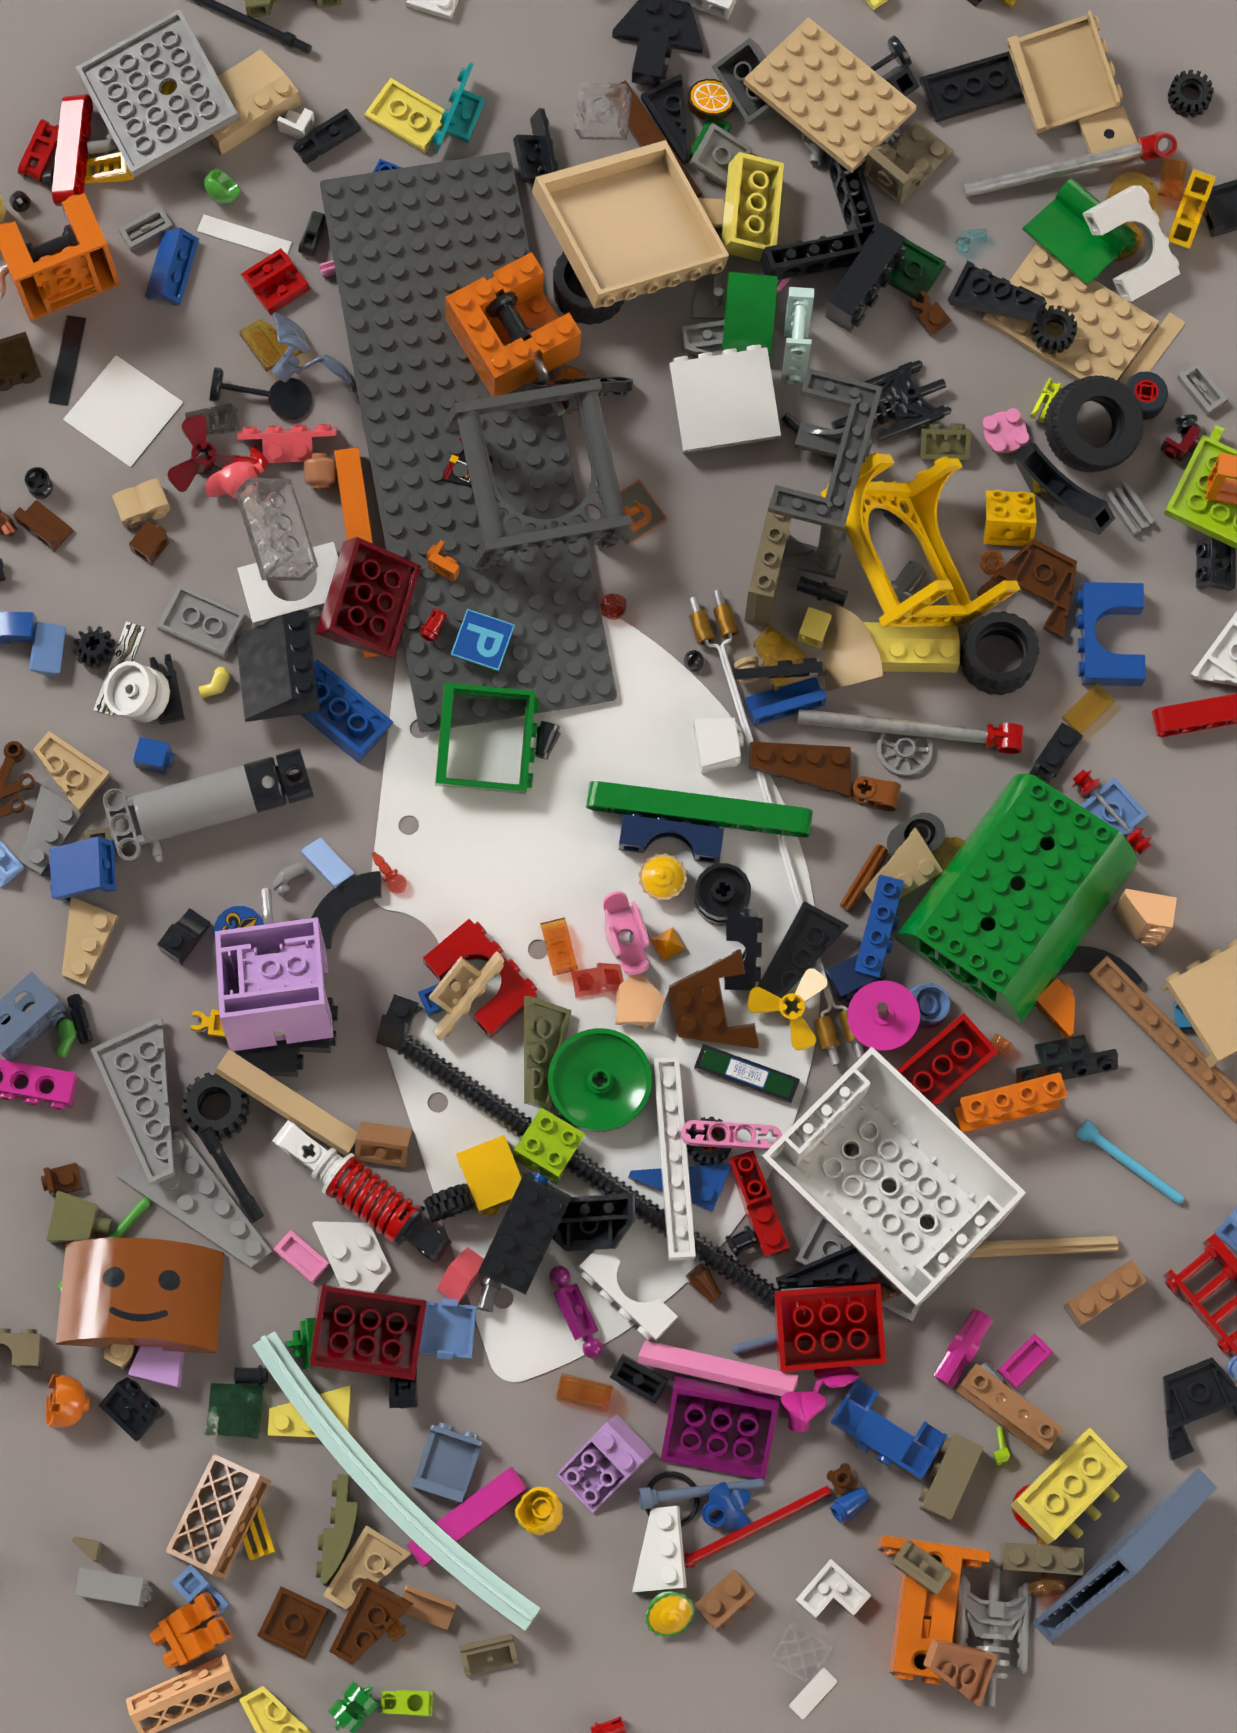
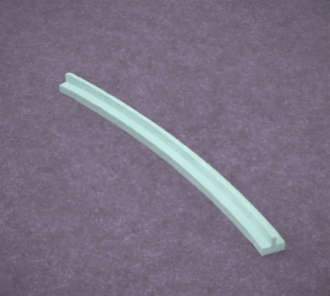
[252,1331,541,1632]

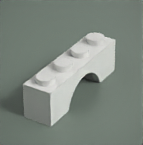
[580,1249,678,1342]

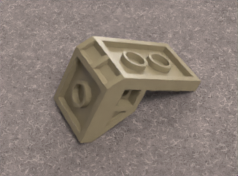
[864,120,954,205]

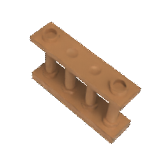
[955,1363,1064,1455]

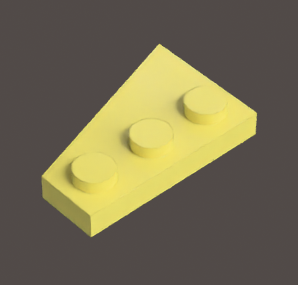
[268,1385,351,1438]

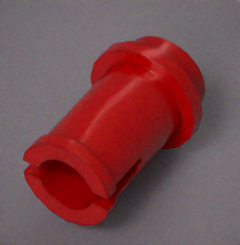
[420,608,447,642]
[590,1716,626,1733]

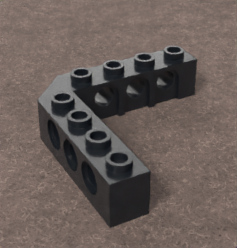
[760,152,880,280]

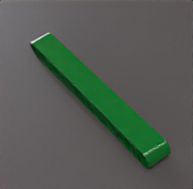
[586,781,813,838]

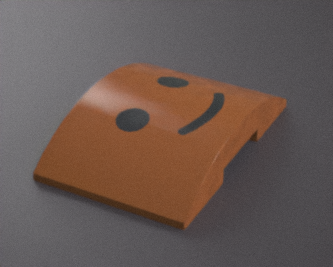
[56,1238,224,1354]

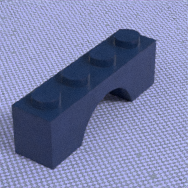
[619,812,724,864]

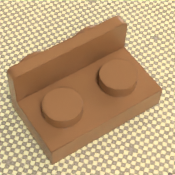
[694,1569,756,1630]

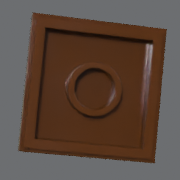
[257,1586,330,1659]

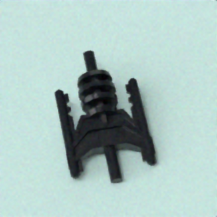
[831,360,952,442]

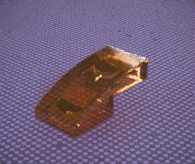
[540,917,578,976]

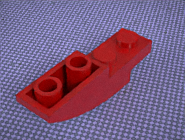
[729,1150,790,1259]

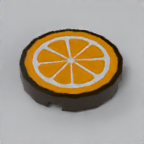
[687,79,735,121]

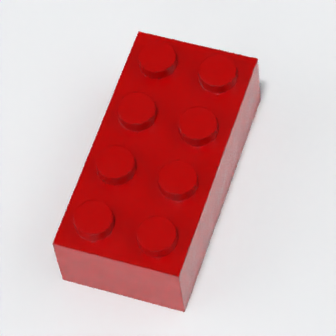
[897,1013,999,1108]

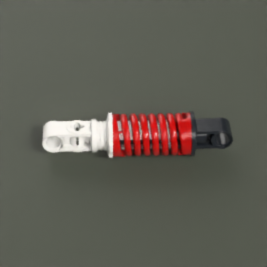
[272,1120,452,1263]

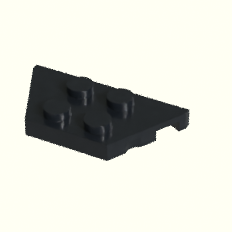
[612,0,703,54]

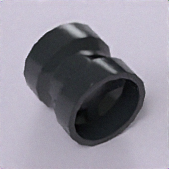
[24,467,53,499]

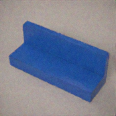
[145,228,199,306]
[745,677,827,726]

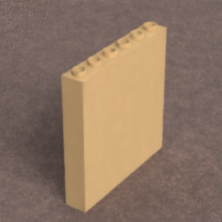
[532,140,729,309]

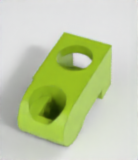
[381,1690,433,1716]

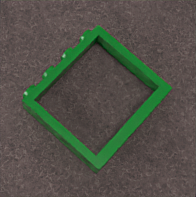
[435,682,539,794]

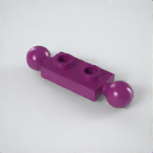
[549,1266,603,1358]

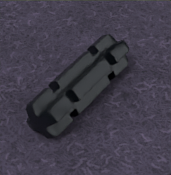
[67,994,93,1044]

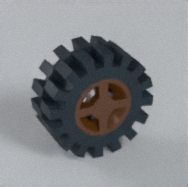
[686,1117,732,1165]

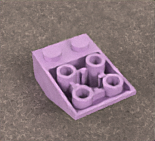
[556,1414,654,1513]

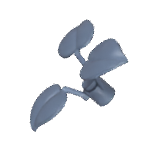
[271,312,355,390]

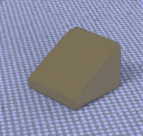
[72,1537,103,1563]

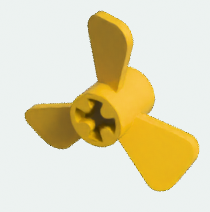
[747,969,827,1050]

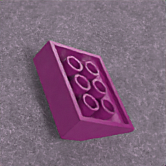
[660,1375,780,1480]

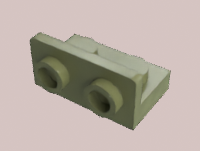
[920,423,971,460]

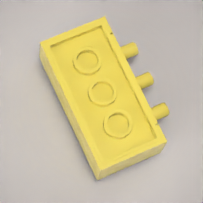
[1010,1428,1128,1545]

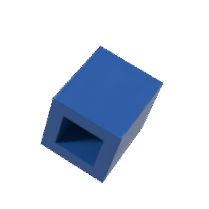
[133,737,174,774]

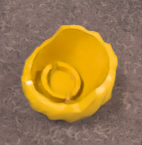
[515,1486,563,1536]

